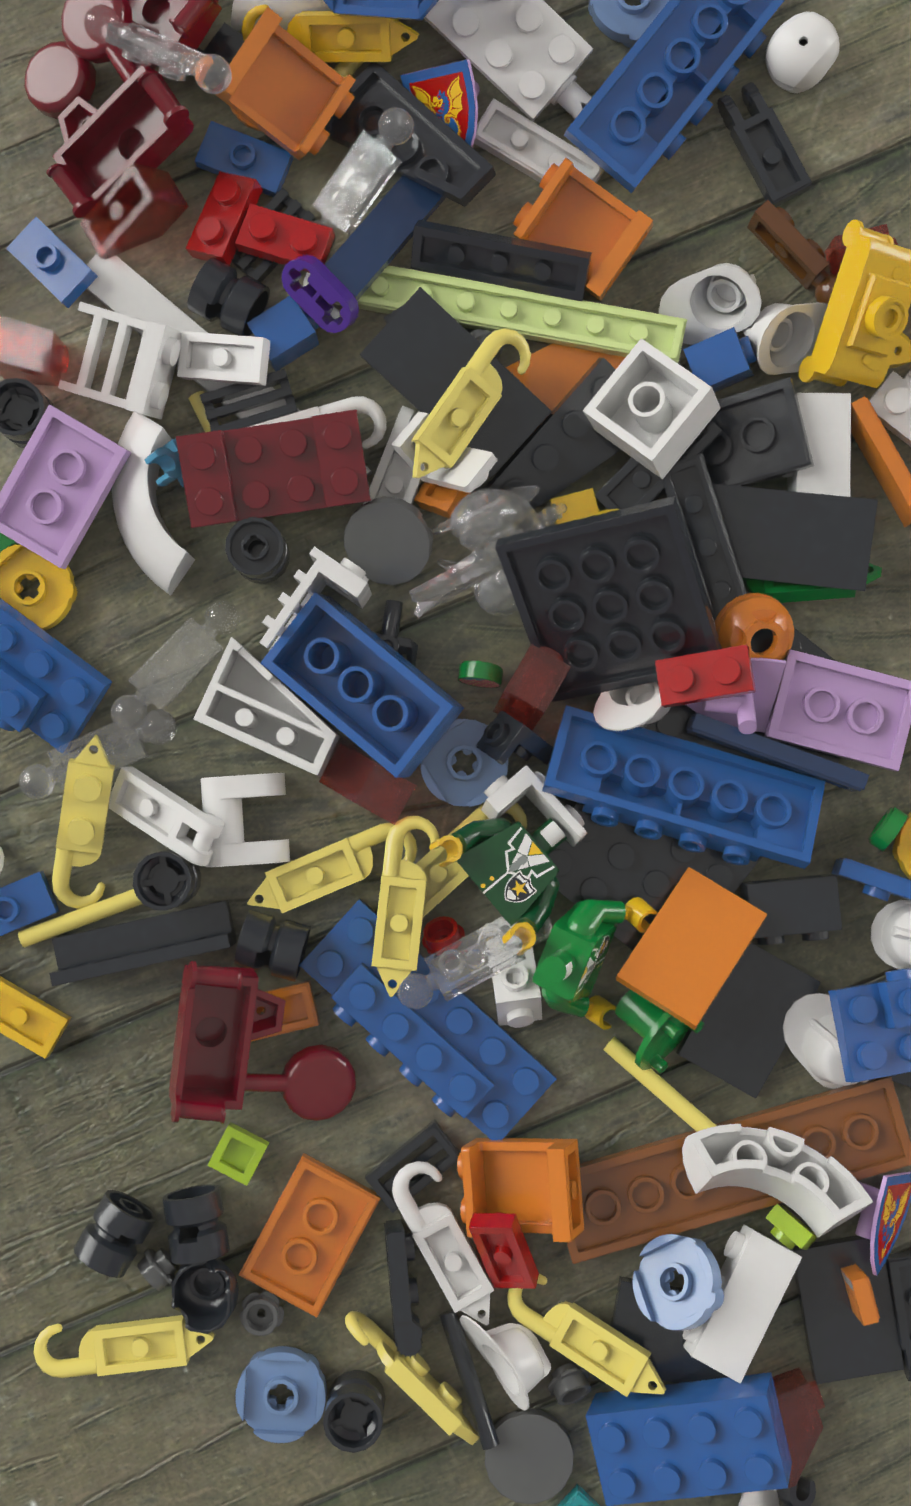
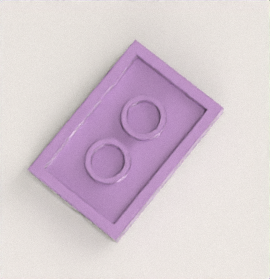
[0,404,131,569]
[764,649,911,771]

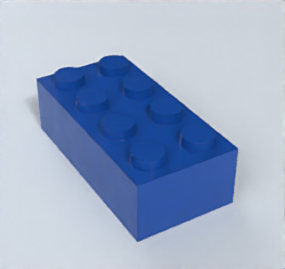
[261,592,464,778]
[586,1372,792,1506]

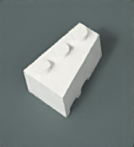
[194,637,340,777]

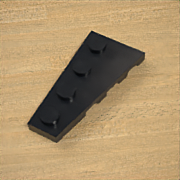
[324,62,496,207]
[481,357,621,523]

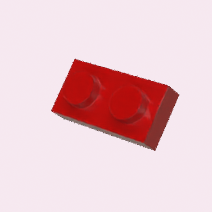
[185,171,263,266]
[235,203,335,273]
[655,644,756,708]
[468,1212,539,1289]

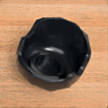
[171,1258,239,1334]

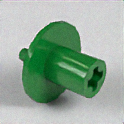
[615,989,705,1074]

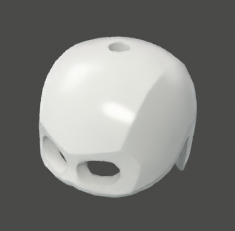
[765,11,840,93]

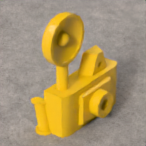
[798,219,911,388]

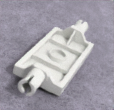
[424,0,593,122]

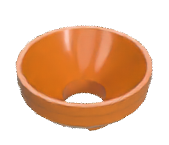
[714,593,794,660]

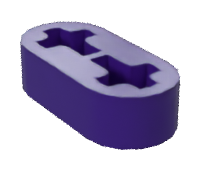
[281,255,359,333]

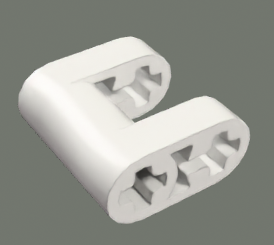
[201,773,290,867]

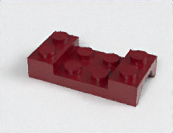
[176,409,371,528]

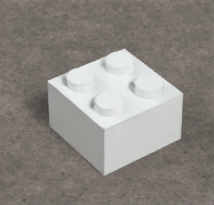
[583,338,720,480]

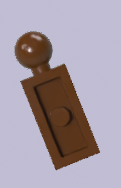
[747,200,837,304]

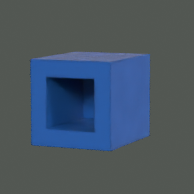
[247,296,320,371]
[683,327,757,393]

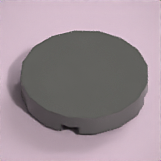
[344,496,433,585]
[485,1409,574,1504]

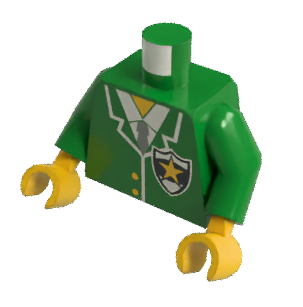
[532,897,658,1030]

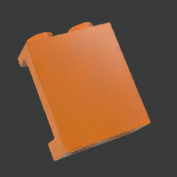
[211,7,356,160]
[513,158,653,301]
[457,1138,584,1242]

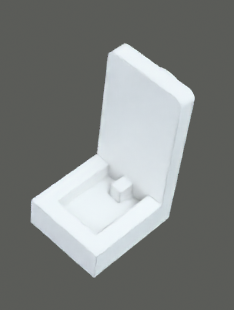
[391,412,497,493]
[481,765,587,847]
[484,920,542,1028]

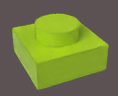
[207,1122,270,1186]
[765,1204,817,1250]

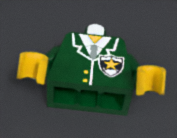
[429,817,568,956]

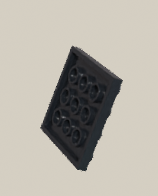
[495,496,722,702]

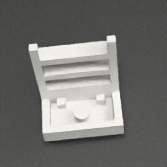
[58,302,181,420]
[259,546,372,651]

